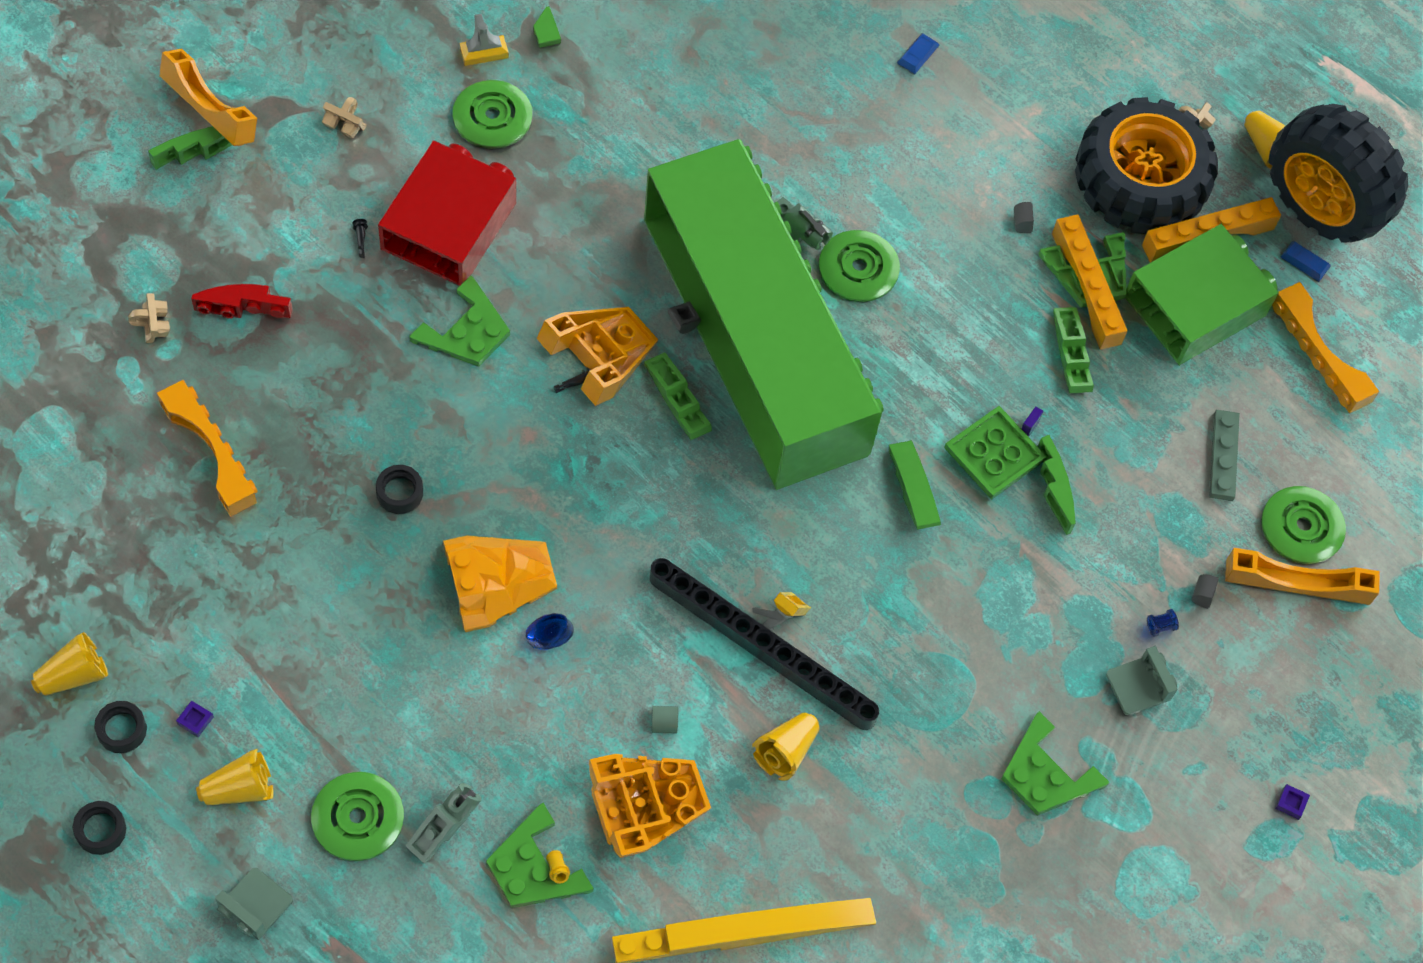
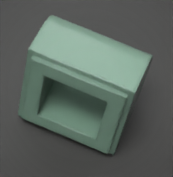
[652,706,678,733]

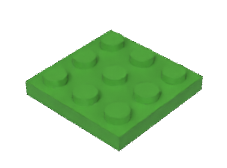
[944,406,1047,500]

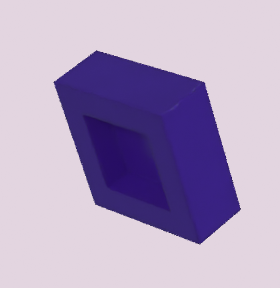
[1021,406,1044,437]
[176,701,214,737]
[1275,784,1310,820]

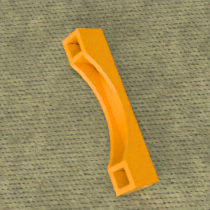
[159,48,257,146]
[1142,197,1281,263]
[1052,214,1128,350]
[1272,282,1379,414]
[157,380,258,517]
[1225,548,1380,605]

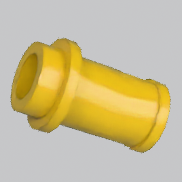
[546,850,570,884]

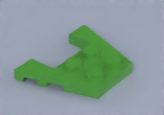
[1038,232,1126,308]
[409,275,510,367]
[1001,711,1110,816]
[486,803,594,908]

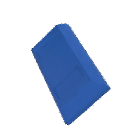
[897,33,940,74]
[1281,241,1331,282]

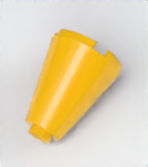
[1244,111,1286,170]
[31,632,108,696]
[752,713,820,781]
[196,749,273,805]

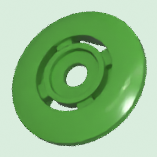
[453,80,532,149]
[819,230,900,302]
[1261,486,1346,564]
[311,772,404,861]

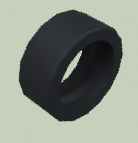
[376,465,423,514]
[94,701,147,753]
[72,801,127,855]

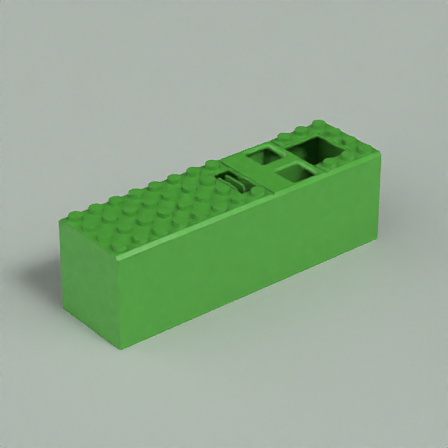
[644,139,884,490]

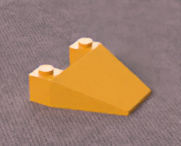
[537,307,658,406]

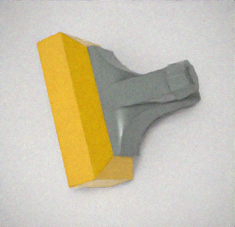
[459,14,509,66]
[752,592,811,631]

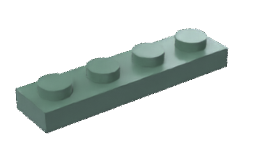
[1209,409,1240,501]

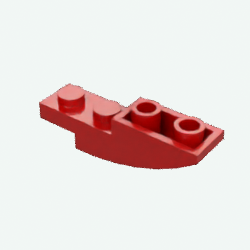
[191,284,292,318]

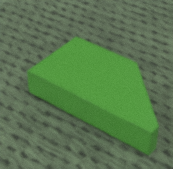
[533,6,561,48]

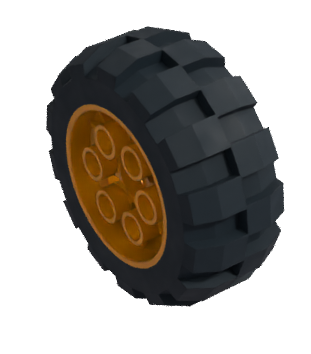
[1075,97,1218,234]
[1268,104,1409,243]

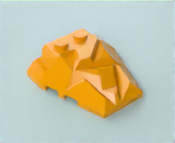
[443,535,557,632]
[589,754,711,858]

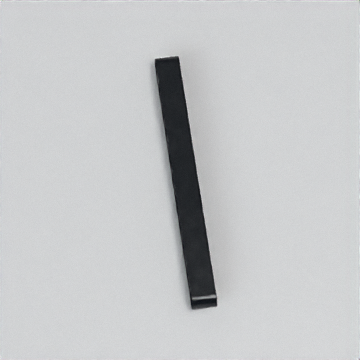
[650,558,879,730]

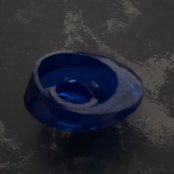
[526,613,574,650]

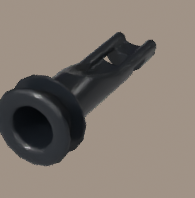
[352,219,368,258]
[554,368,590,393]

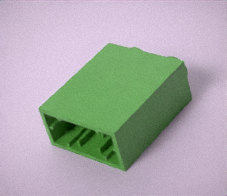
[1125,223,1279,366]

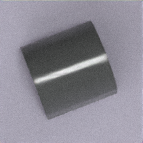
[1013,202,1034,233]
[668,301,701,334]
[1192,574,1219,609]

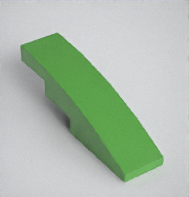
[148,126,232,170]
[1053,307,1094,393]
[644,352,712,440]
[1037,435,1076,535]
[889,440,941,530]

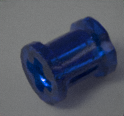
[1147,609,1179,637]

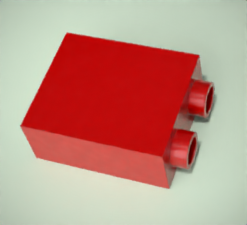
[378,140,516,286]

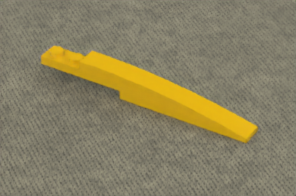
[612,898,876,963]

